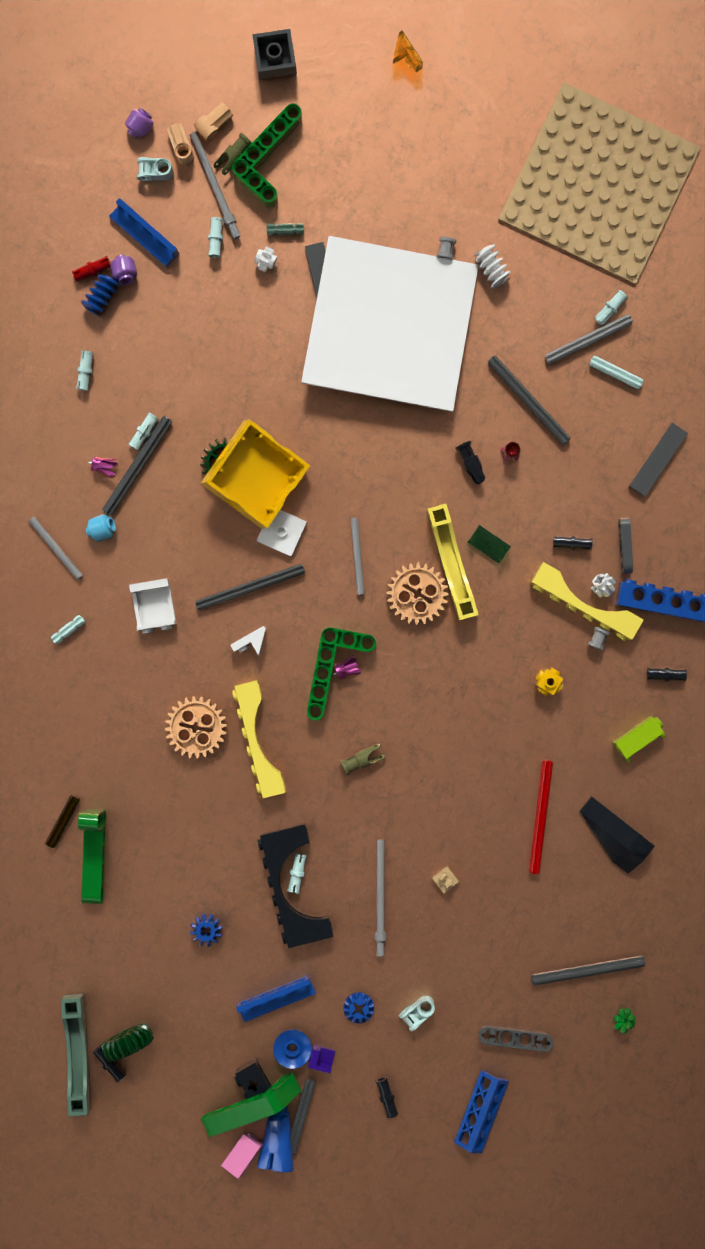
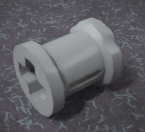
[437,237,457,260]
[588,626,611,651]

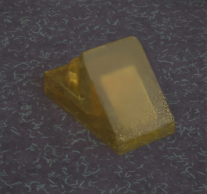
[393,30,423,72]

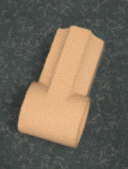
[194,102,233,141]
[167,123,194,165]

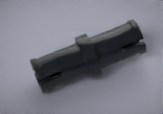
[553,535,593,550]
[647,667,687,682]
[92,1044,126,1082]
[375,1077,398,1118]

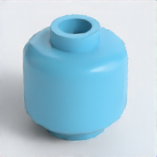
[86,514,116,542]

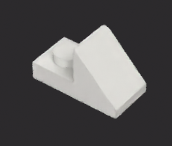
[230,626,266,655]

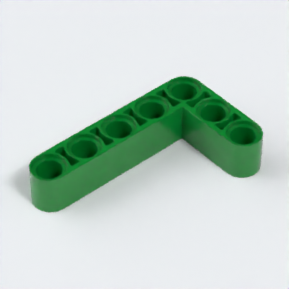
[232,103,302,207]
[307,628,376,720]
[78,809,106,904]
[200,1073,301,1137]

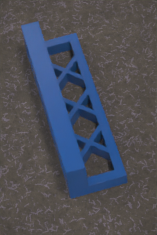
[109,198,179,268]
[236,975,316,1022]
[454,1070,509,1153]

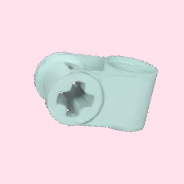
[137,157,174,181]
[398,996,435,1031]

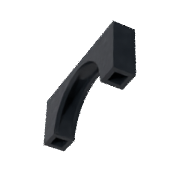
[258,823,334,948]

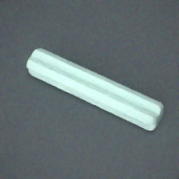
[589,356,643,389]

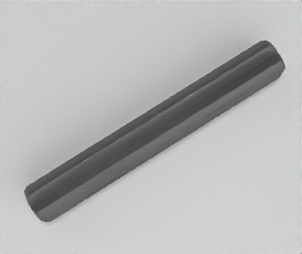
[290,1079,316,1155]

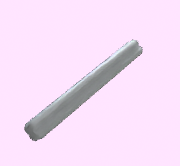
[545,314,633,364]

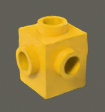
[535,667,564,696]

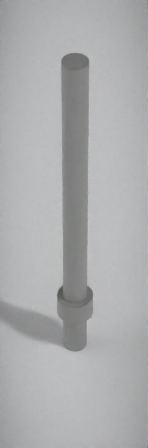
[190,132,241,239]
[375,840,386,956]

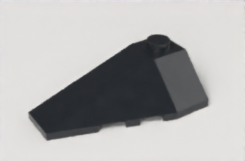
[580,796,655,874]

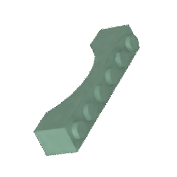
[61,994,91,1117]

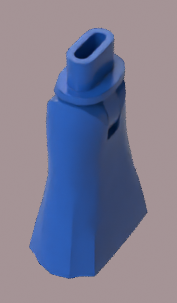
[257,1105,294,1172]

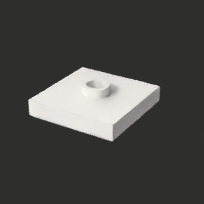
[257,510,307,557]

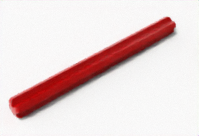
[529,760,553,874]

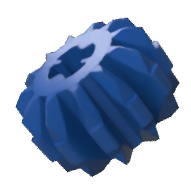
[190,913,223,947]

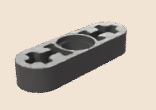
[618,518,633,573]

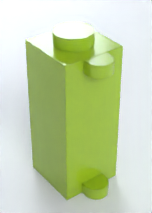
[613,716,666,763]

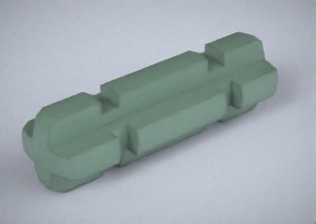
[267,223,304,235]

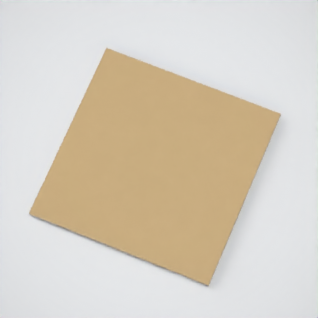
[498,82,701,285]

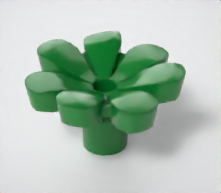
[614,1008,636,1033]

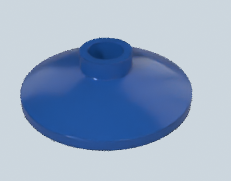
[273,1029,312,1069]

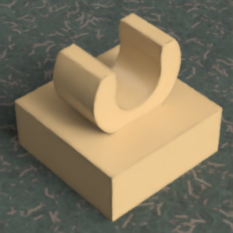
[432,866,459,893]

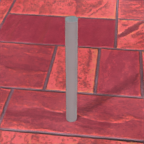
[28,517,83,580]
[351,518,365,595]

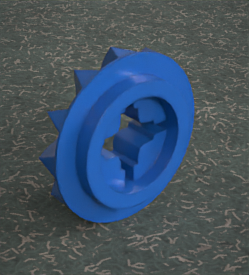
[344,992,374,1024]

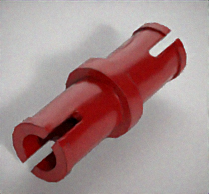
[72,256,110,282]

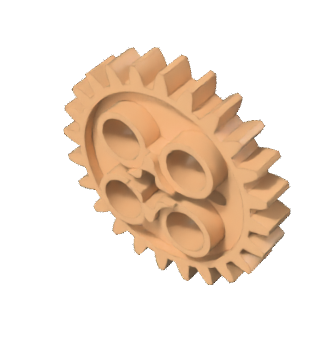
[386,562,449,625]
[165,696,227,759]

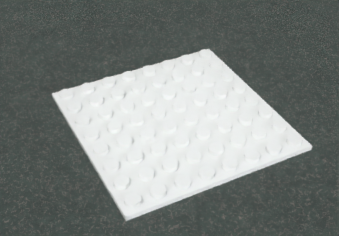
[301,236,479,412]

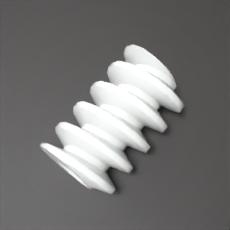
[474,244,511,289]

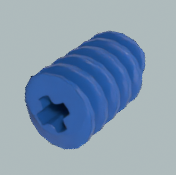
[81,274,121,318]

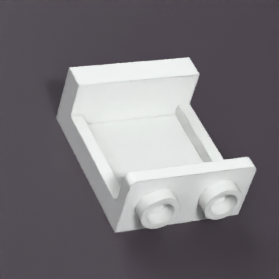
[129,578,177,634]

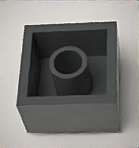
[252,29,297,80]

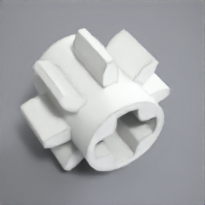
[254,247,277,272]
[591,573,616,598]

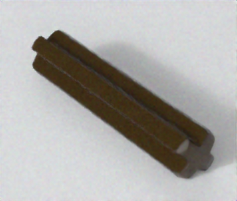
[45,795,80,848]

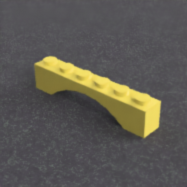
[427,504,479,621]
[530,562,643,641]
[232,680,286,798]

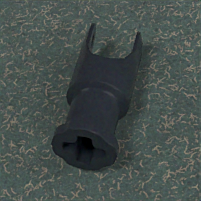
[455,441,485,484]

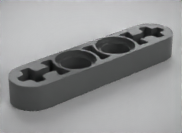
[478,1025,553,1052]

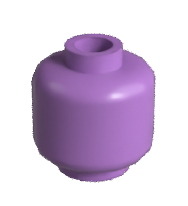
[125,108,154,138]
[110,255,137,285]

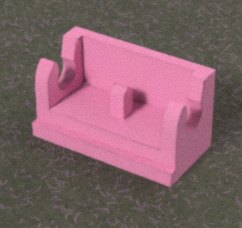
[221,1133,263,1179]

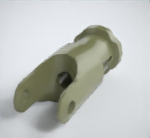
[213,133,252,175]
[340,744,385,776]

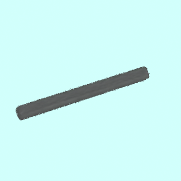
[488,355,571,445]
[102,416,172,515]
[195,564,305,610]
[531,955,645,985]

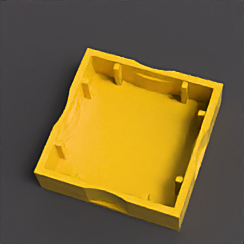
[200,419,310,529]

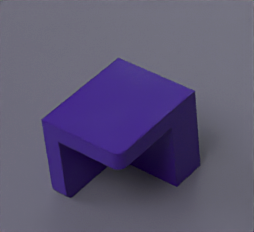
[308,1045,335,1073]

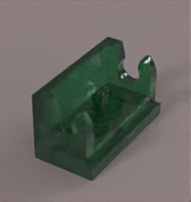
[468,525,511,563]

